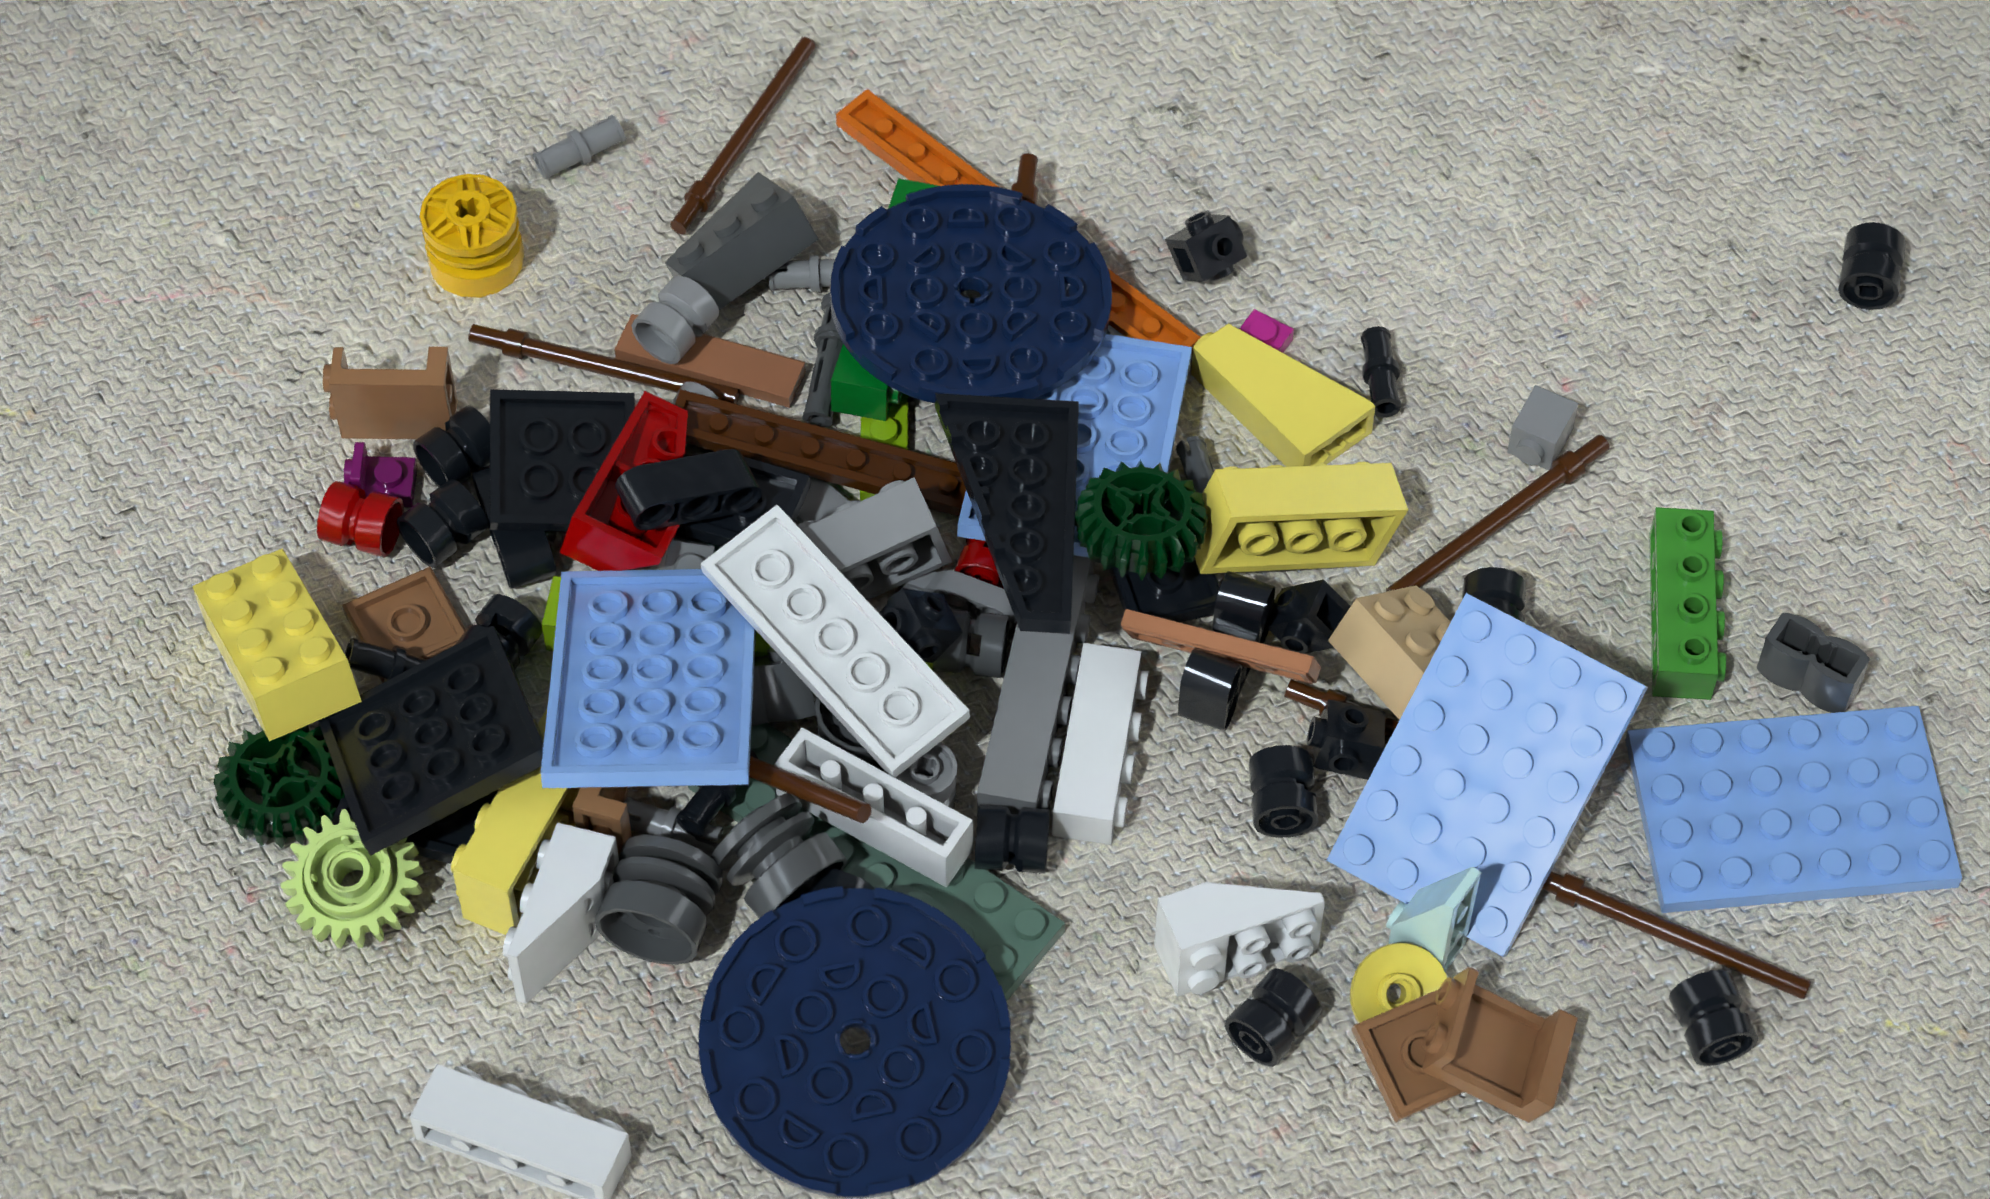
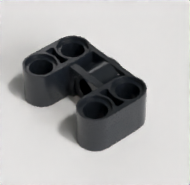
[1178,571,1275,731]

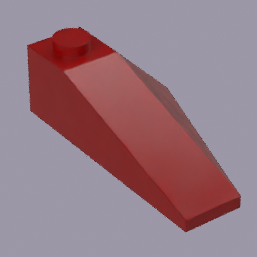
[560,391,688,571]

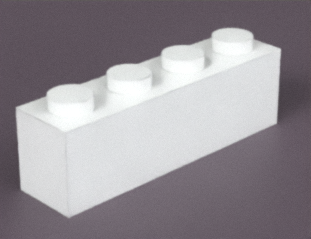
[1052,643,1149,845]
[774,728,973,888]
[410,1064,632,1199]

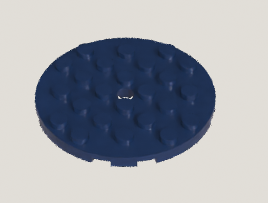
[830,184,1112,403]
[699,886,1011,1199]

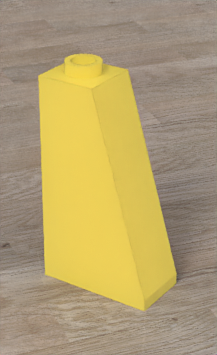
[1191,323,1376,467]

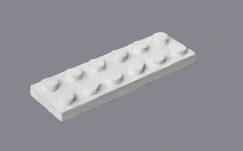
[700,505,970,778]

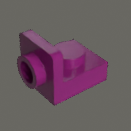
[344,442,418,507]

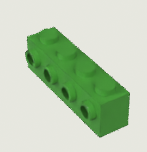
[1649,507,1726,700]

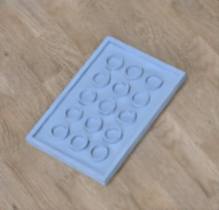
[957,334,1192,558]
[541,569,756,788]
[1326,593,1648,957]
[1625,706,1962,913]

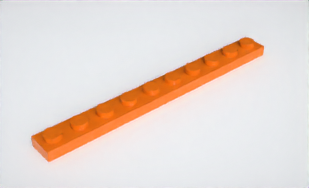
[836,89,1201,356]

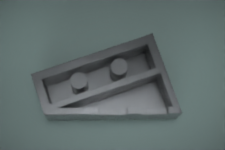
[665,172,819,310]

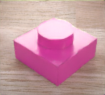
[1239,309,1294,353]

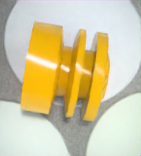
[420,174,524,298]

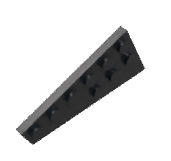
[935,393,1079,634]

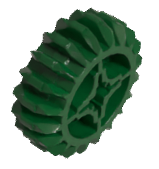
[1075,459,1208,581]
[214,725,345,848]

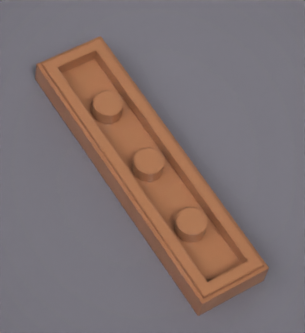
[615,314,806,408]
[1121,609,1321,684]

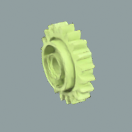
[281,809,424,948]

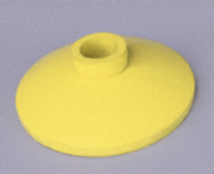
[1350,943,1447,1023]

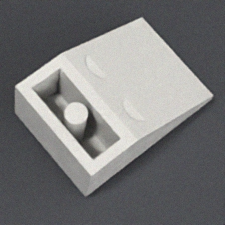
[503,822,619,1004]
[1154,882,1325,997]

